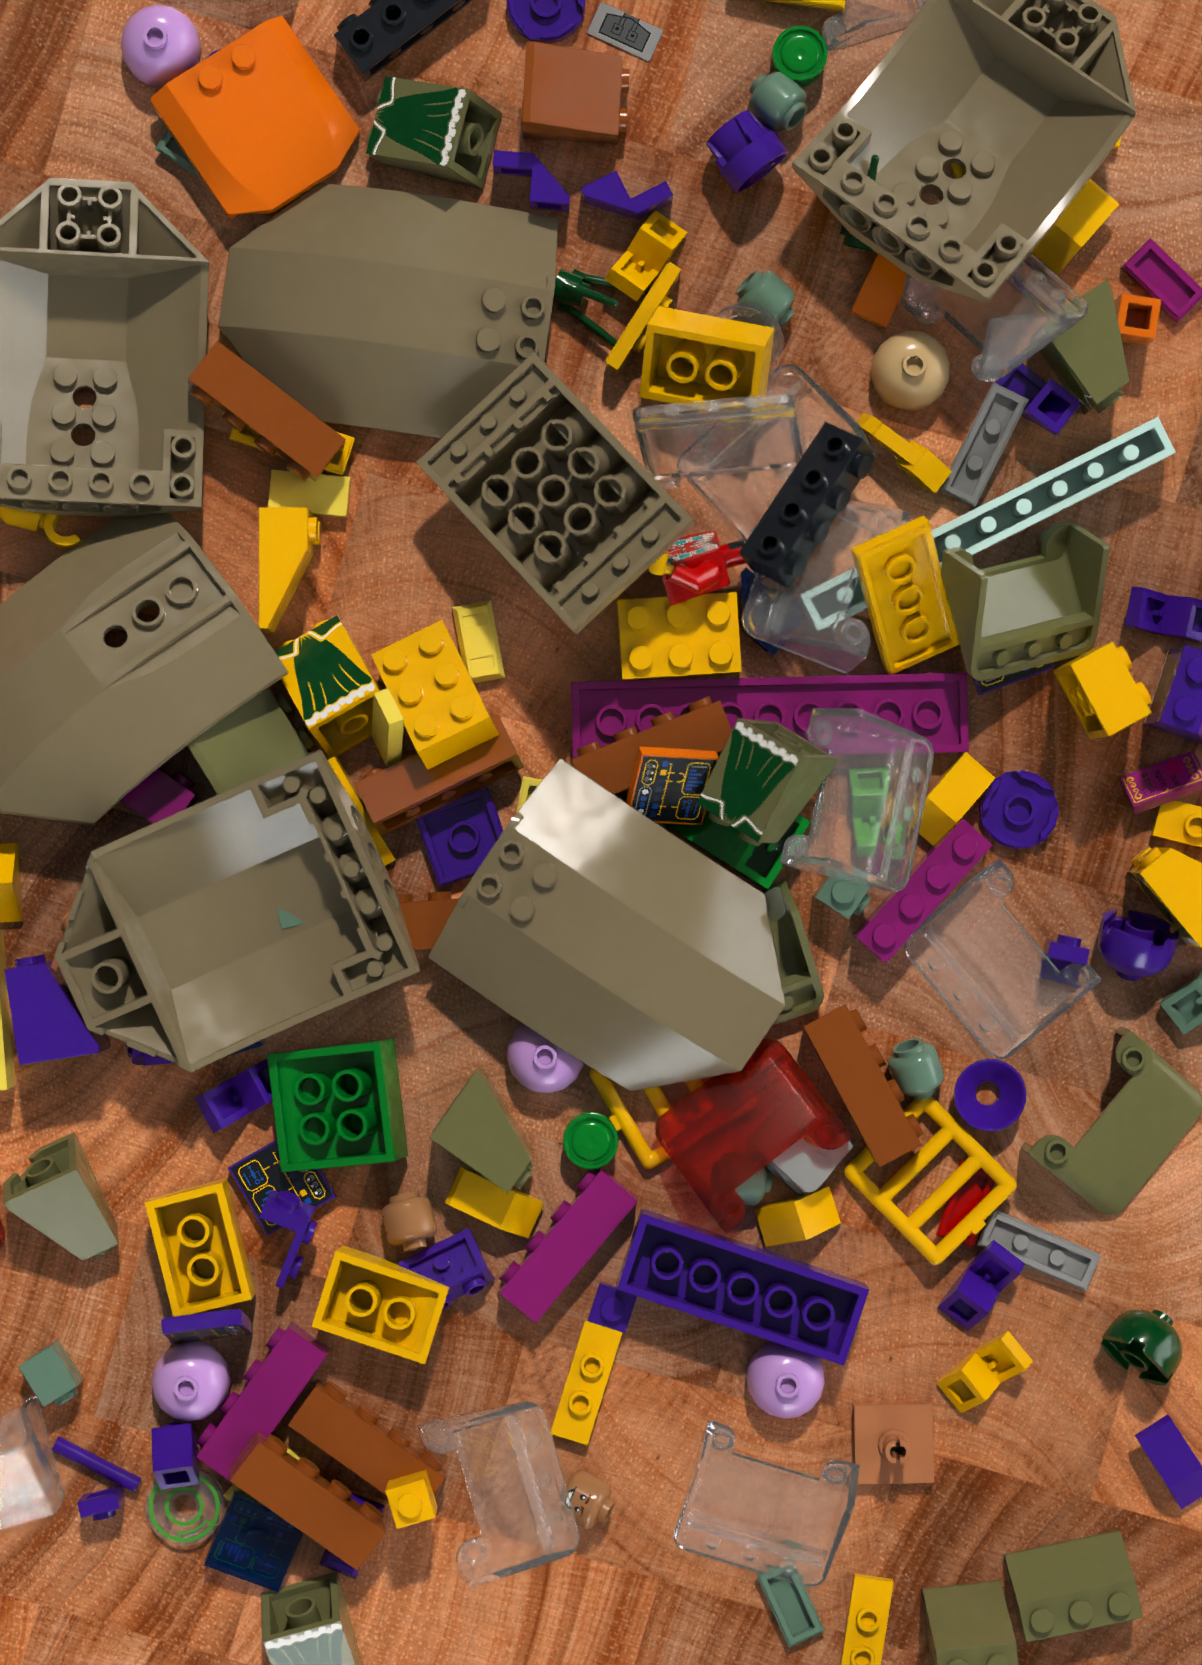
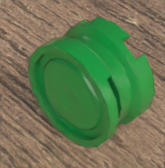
[771,25,828,88]
[563,1111,618,1169]

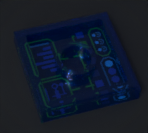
[204,1490,303,1592]

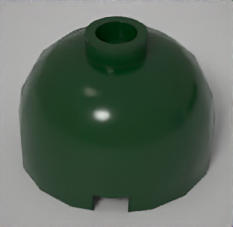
[1101,1310,1182,1386]

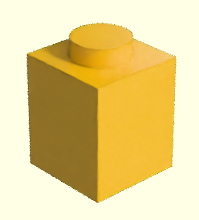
[385,1470,438,1529]

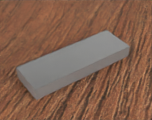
[939,382,1029,507]
[976,1209,1101,1291]

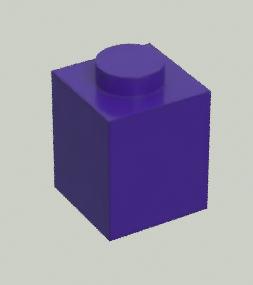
[151,1422,200,1490]

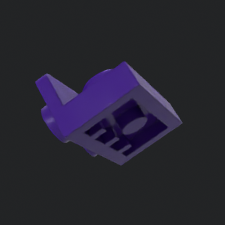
[398,1228,495,1311]

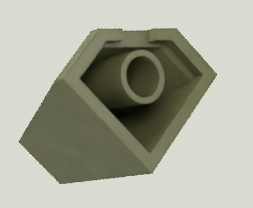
[3,1132,119,1261]

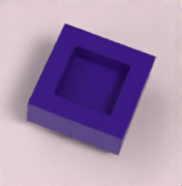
[588,1281,637,1333]
[77,1486,125,1521]

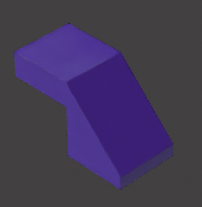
[493,150,570,212]
[581,171,673,220]
[995,358,1081,435]
[1125,586,1202,643]
[195,1058,273,1133]
[937,1240,1025,1331]
[1135,1414,1202,1510]

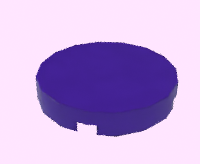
[507,0,586,44]
[979,770,1059,849]

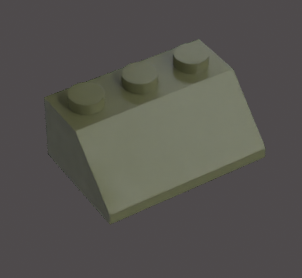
[1004,1530,1143,1643]

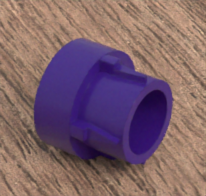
[706,110,789,194]

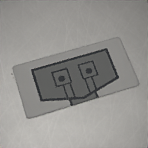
[587,2,663,61]

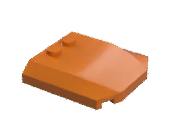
[150,15,360,218]

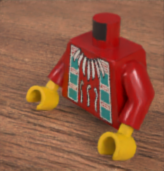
[648,531,746,606]

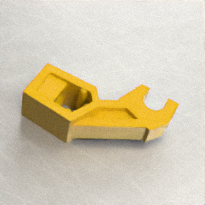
[854,412,952,493]

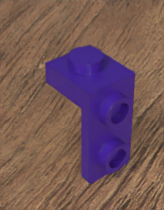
[259,1190,318,1289]

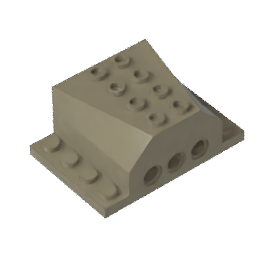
[416,352,696,635]

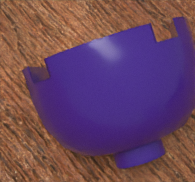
[1097,910,1180,981]

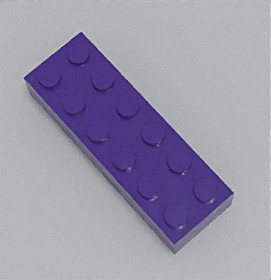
[616,1208,869,1365]

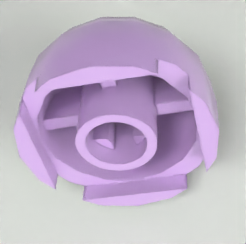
[121,4,202,88]
[506,1023,584,1093]
[151,1341,232,1422]
[746,1341,825,1419]

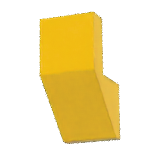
[1031,178,1119,275]
[605,210,688,302]
[904,752,995,846]
[445,1167,544,1238]
[937,1331,1033,1413]

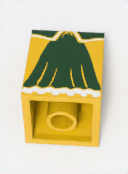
[275,616,382,758]
[1127,846,1202,948]

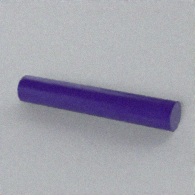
[52,1436,141,1492]

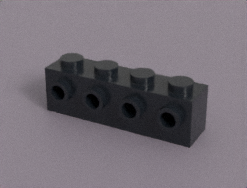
[334,0,473,82]
[739,422,875,588]

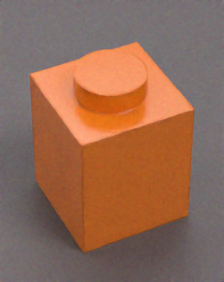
[1114,293,1161,346]

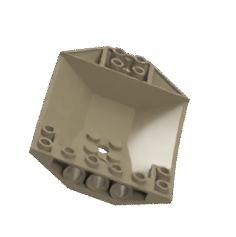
[792,0,1136,303]
[0,178,209,517]
[0,513,288,826]

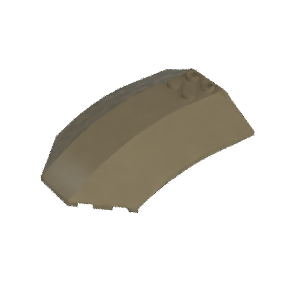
[218,183,558,439]
[54,750,420,1073]
[428,758,786,1091]

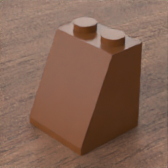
[522,41,630,144]

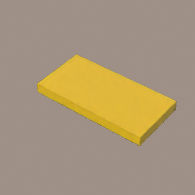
[851,515,960,674]

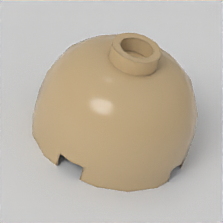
[870,330,950,411]

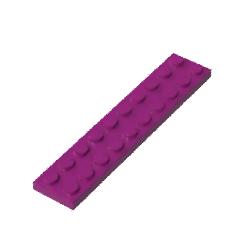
[571,673,969,759]

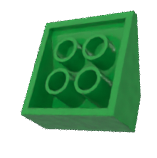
[267,1038,408,1172]

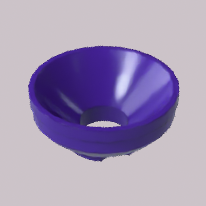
[954,1059,1026,1131]

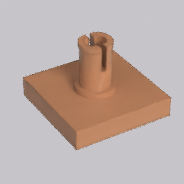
[853,1402,934,1485]

